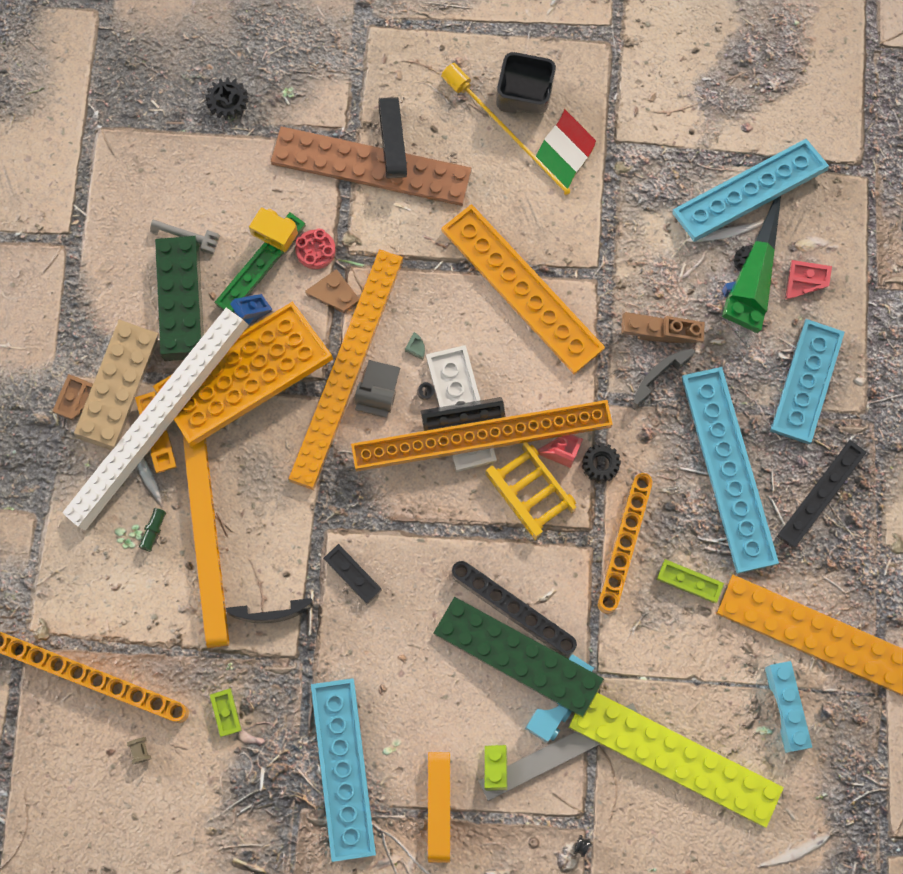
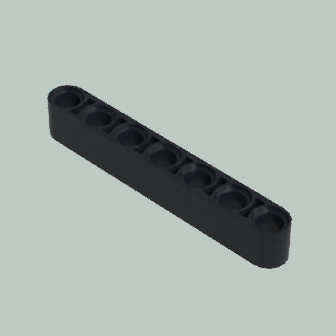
[452,561,577,656]

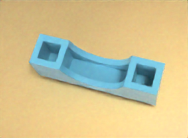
[525,654,594,743]
[765,661,812,753]

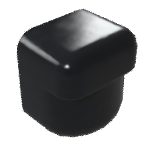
[496,52,556,115]

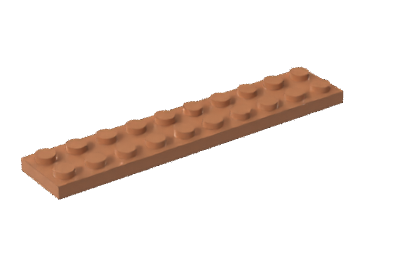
[271,126,472,206]

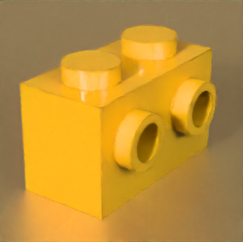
[249,207,298,253]

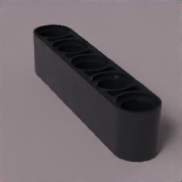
[378,97,407,179]

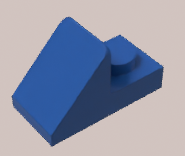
[230,294,272,326]

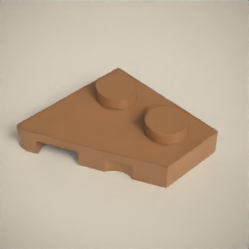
[305,269,360,313]
[52,374,93,420]

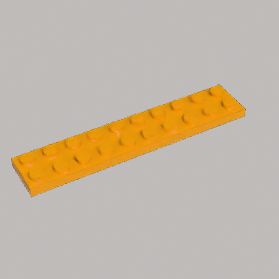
[441,204,605,375]
[716,575,903,696]

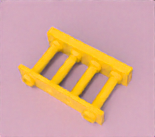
[485,442,577,540]

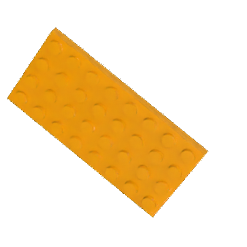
[153,301,334,447]

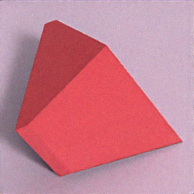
[537,435,583,468]

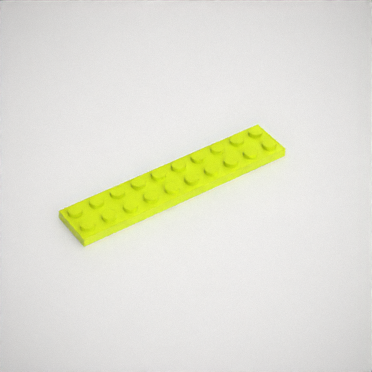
[568,693,784,828]

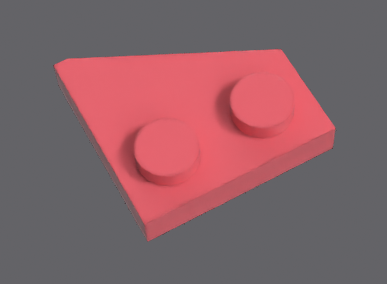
[785,260,832,300]

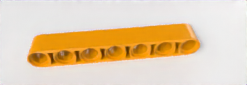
[598,473,653,614]

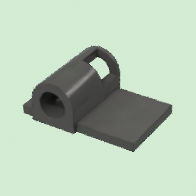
[355,360,401,418]

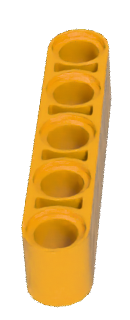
[428,752,450,863]

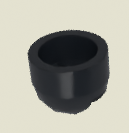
[417,382,434,400]

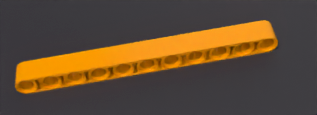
[182,433,229,649]
[0,632,189,723]

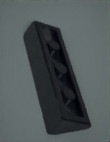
[420,397,506,431]

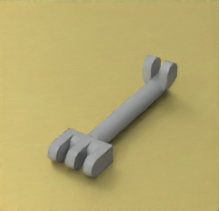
[150,219,220,254]

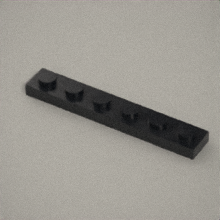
[776,440,867,549]

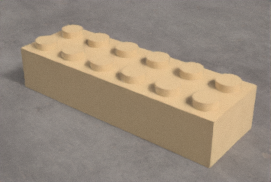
[74,319,158,451]

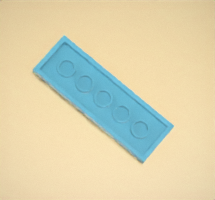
[770,319,845,445]

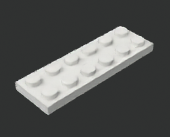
[426,345,497,472]

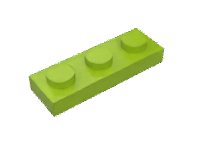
[656,559,724,604]

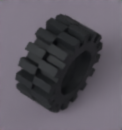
[582,443,621,483]

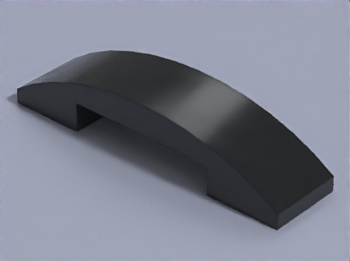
[226,598,313,623]

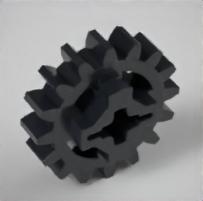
[205,77,249,120]

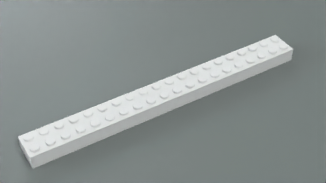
[63,308,248,530]

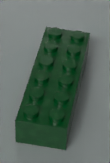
[155,236,204,362]

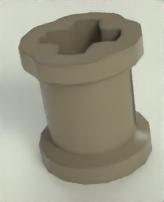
[127,737,152,765]

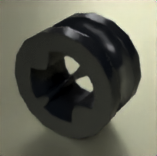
[573,835,591,858]

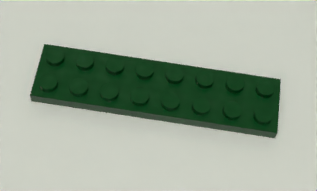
[433,596,604,718]

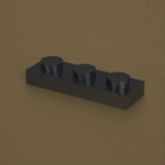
[323,544,382,605]

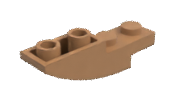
[621,312,705,343]

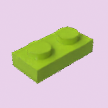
[210,688,242,737]
[485,745,507,791]

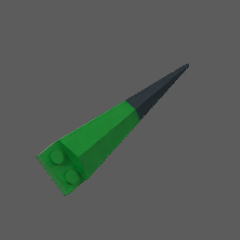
[722,196,781,334]

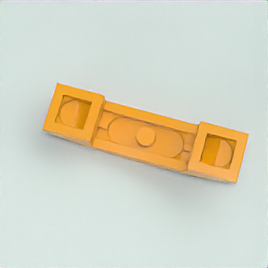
[135,391,177,473]

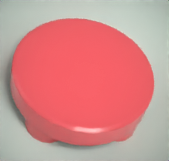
[295,228,336,269]

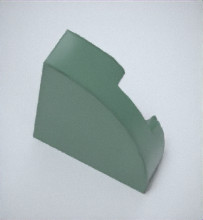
[405,332,425,360]

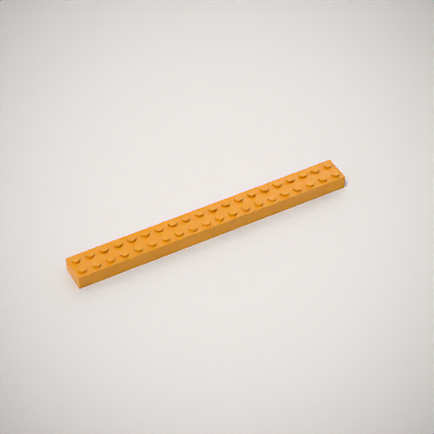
[289,249,403,490]
[351,400,613,472]

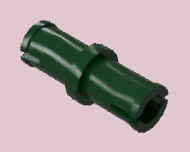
[139,508,166,552]

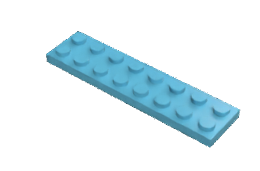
[673,139,829,242]
[311,678,376,862]

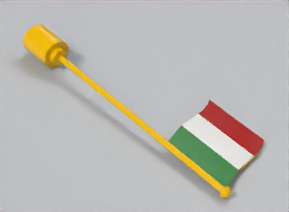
[441,63,596,195]

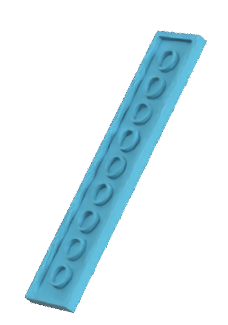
[681,367,779,574]

